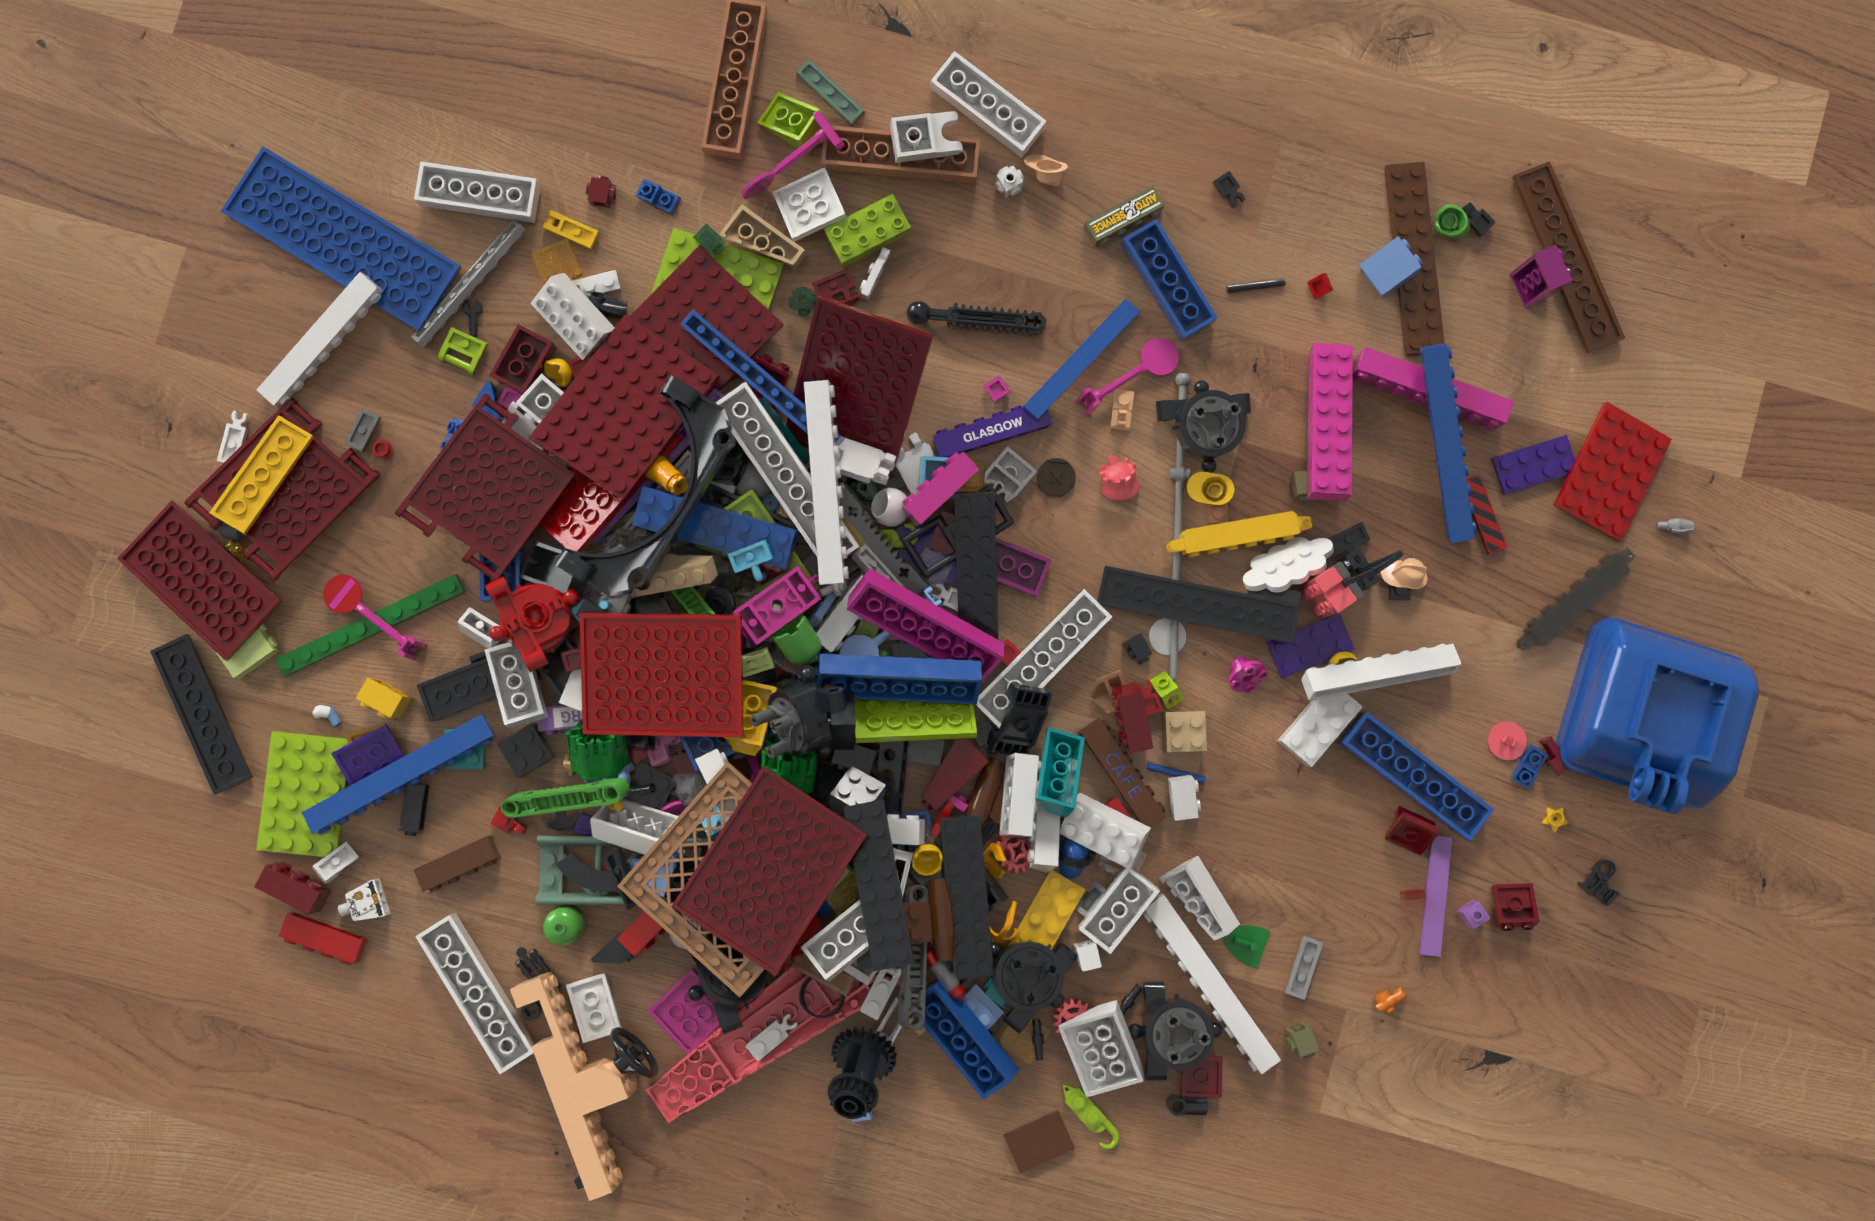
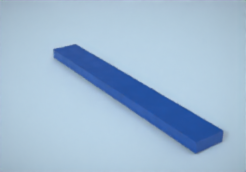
[1023,299,1140,421]

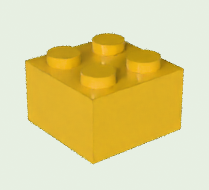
[356,677,413,720]

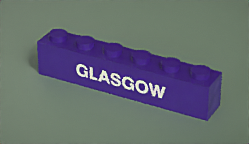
[933,406,1053,458]

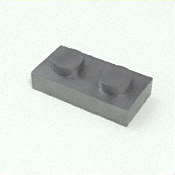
[344,408,381,452]

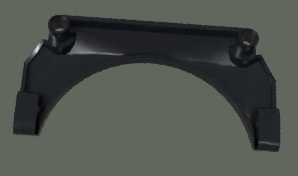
[554,375,736,598]

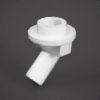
[818,583,847,597]

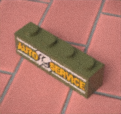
[1084,186,1164,246]

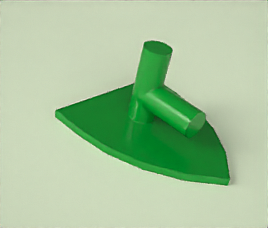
[1222,925,1270,968]

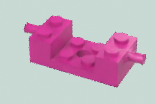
[730,566,822,647]

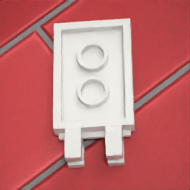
[896,432,950,502]
[836,437,896,485]

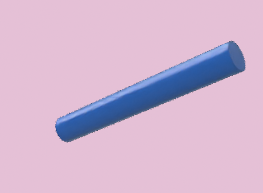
[1146,762,1206,784]

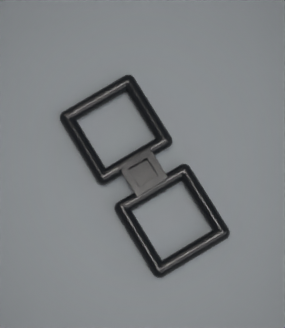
[901,484,1014,578]

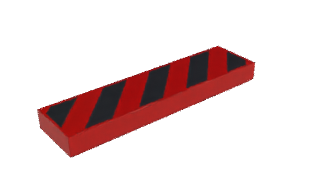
[1466,474,1507,555]

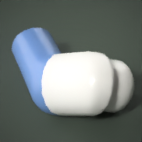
[313,705,342,727]

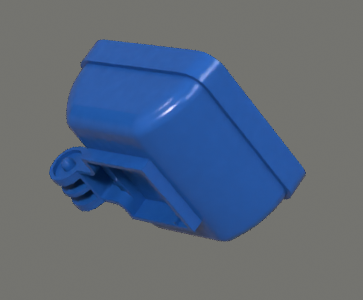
[1555,617,1759,815]

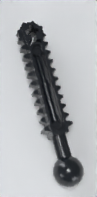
[906,301,1046,336]

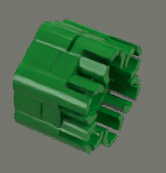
[566,719,629,780]
[761,735,818,794]

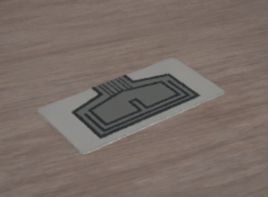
[1075,881,1106,917]

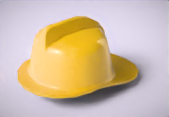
[1187,472,1234,505]

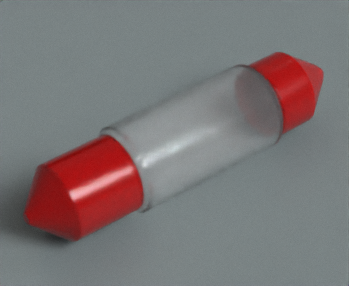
[926,948,964,1001]

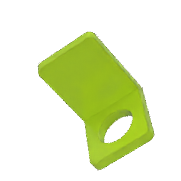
[1150,671,1184,710]

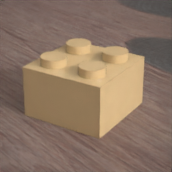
[1163,711,1207,752]

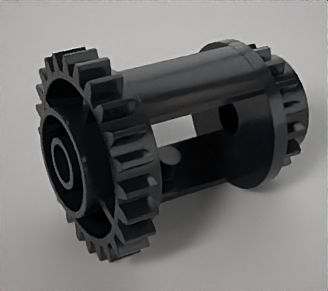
[828,1027,897,1119]

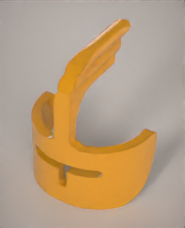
[983,843,1006,880]
[989,901,1018,948]

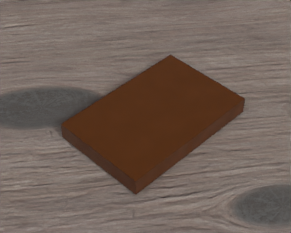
[1003,1110,1075,1173]

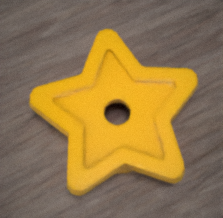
[1542,807,1568,832]

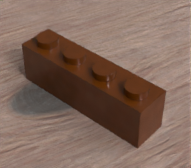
[413,835,501,893]

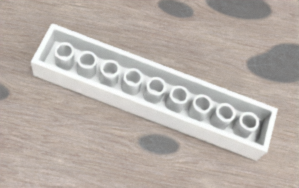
[716,382,861,557]

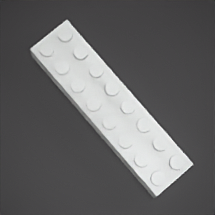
[974,589,1112,728]
[415,913,536,1074]

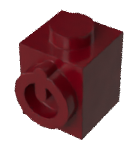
[586,176,616,208]

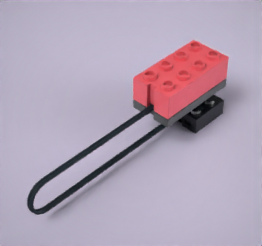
[1299,548,1404,619]

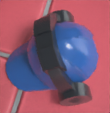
[1058,839,1096,879]

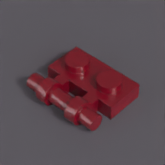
[812,268,860,306]

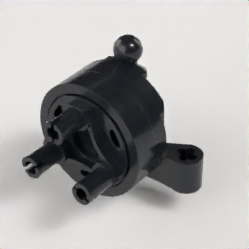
[688,938,767,1035]
[991,941,1078,1033]

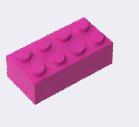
[901,452,980,525]

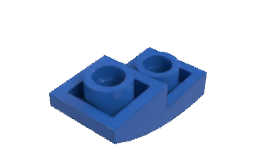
[635,179,681,216]
[1511,743,1549,789]

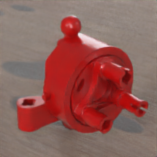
[484,577,580,672]

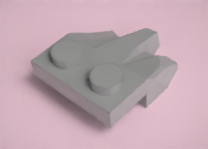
[984,446,1037,502]

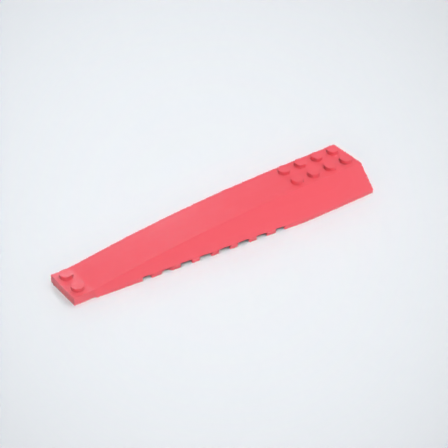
[646,939,934,1123]

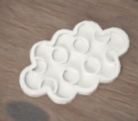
[1243,537,1334,592]

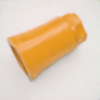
[646,455,688,495]

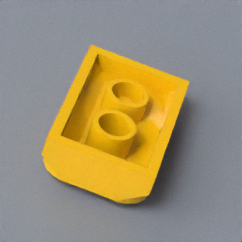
[724,680,779,756]

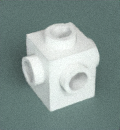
[995,165,1024,198]

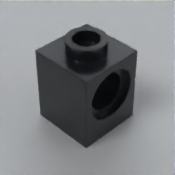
[626,735,656,751]

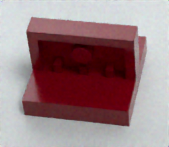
[1385,806,1440,855]

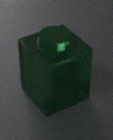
[693,223,725,257]

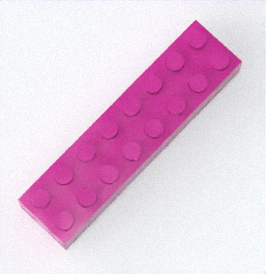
[1307,343,1353,502]
[1353,347,1514,431]
[847,568,1004,684]

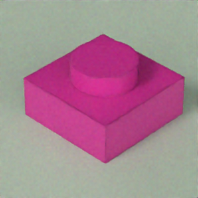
[983,375,1010,403]
[497,386,523,409]
[948,792,969,812]

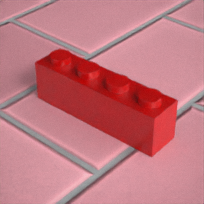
[279,912,368,965]

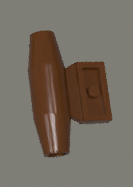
[965,757,1004,829]
[904,878,955,961]

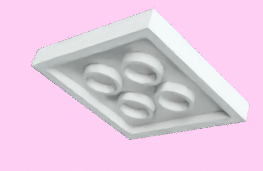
[773,167,847,242]

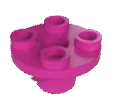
[1228,656,1268,693]

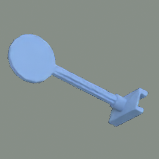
[840,587,942,656]

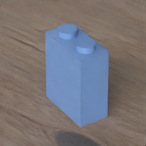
[1359,236,1423,299]

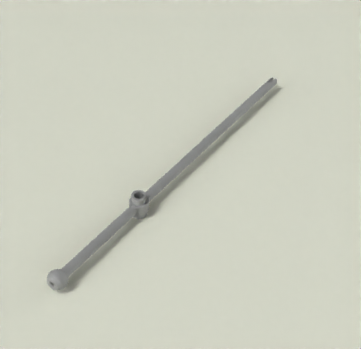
[1169,373,1191,681]

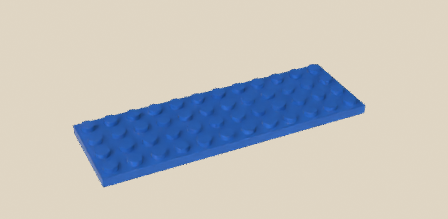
[221,146,462,331]

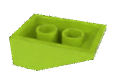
[757,92,830,154]

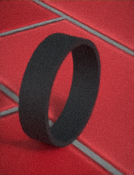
[799,977,845,1018]

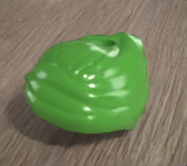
[1435,204,1470,239]

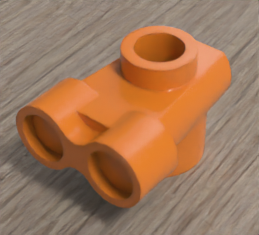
[1373,987,1407,1013]

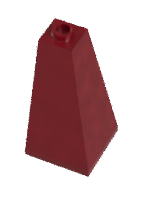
[922,738,988,811]

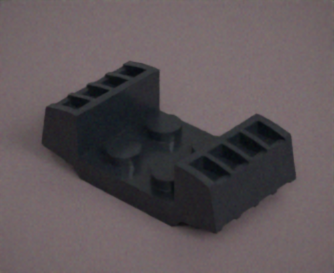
[987,683,1052,755]

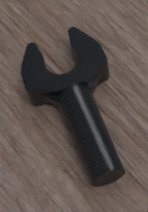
[462,300,483,337]

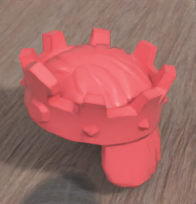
[1099,454,1140,501]

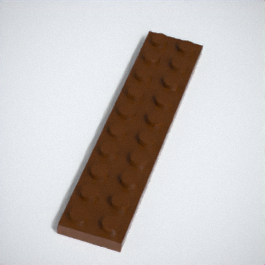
[1512,161,1625,354]
[1384,162,1445,356]

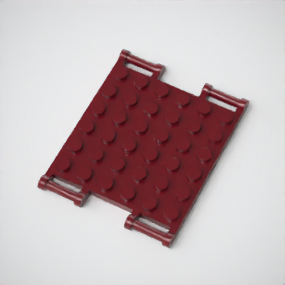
[395,393,578,581]
[184,397,381,582]

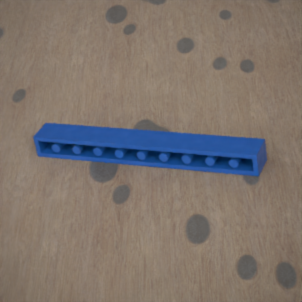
[680,310,845,446]
[1420,343,1477,543]
[301,715,497,836]

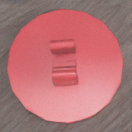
[1487,721,1527,761]

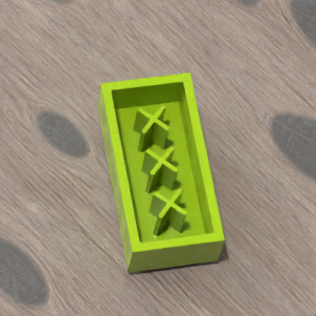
[824,194,911,269]

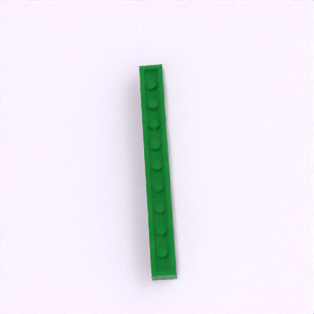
[275,574,465,677]

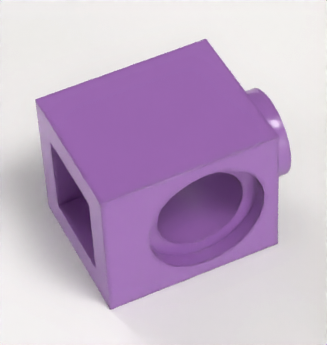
[1456,900,1490,929]

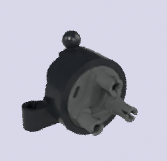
[1156,380,1251,473]
[750,666,847,758]
[1128,981,1222,1081]

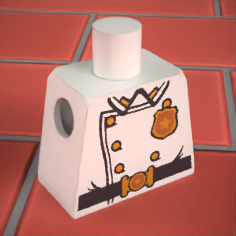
[338,878,391,921]

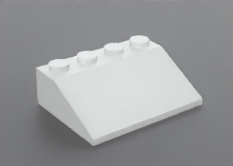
[1058,1000,1144,1097]

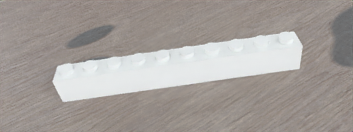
[804,380,849,585]
[1143,893,1281,1074]

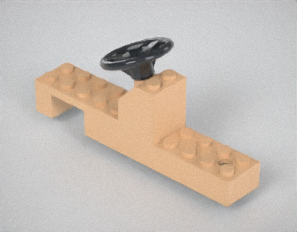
[510,971,659,1201]

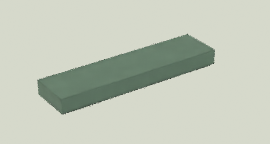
[796,59,865,126]

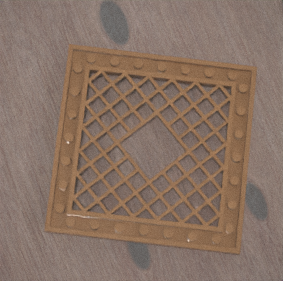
[617,762,850,997]

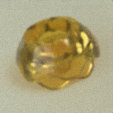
[223,541,245,562]

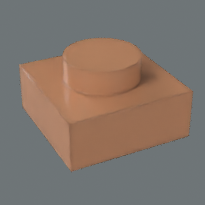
[1207,504,1228,524]

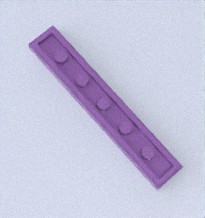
[1419,836,1452,957]

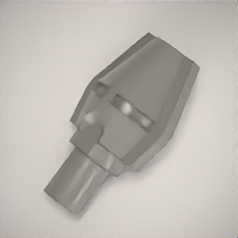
[1657,518,1694,534]

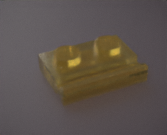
[826,870,860,917]

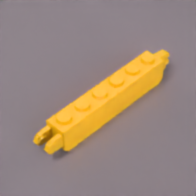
[1166,511,1312,558]

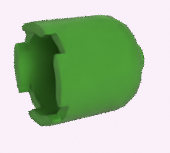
[771,614,821,665]
[543,905,587,946]

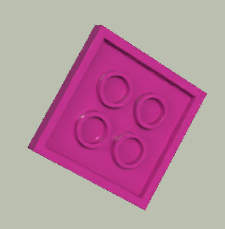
[648,969,719,1055]

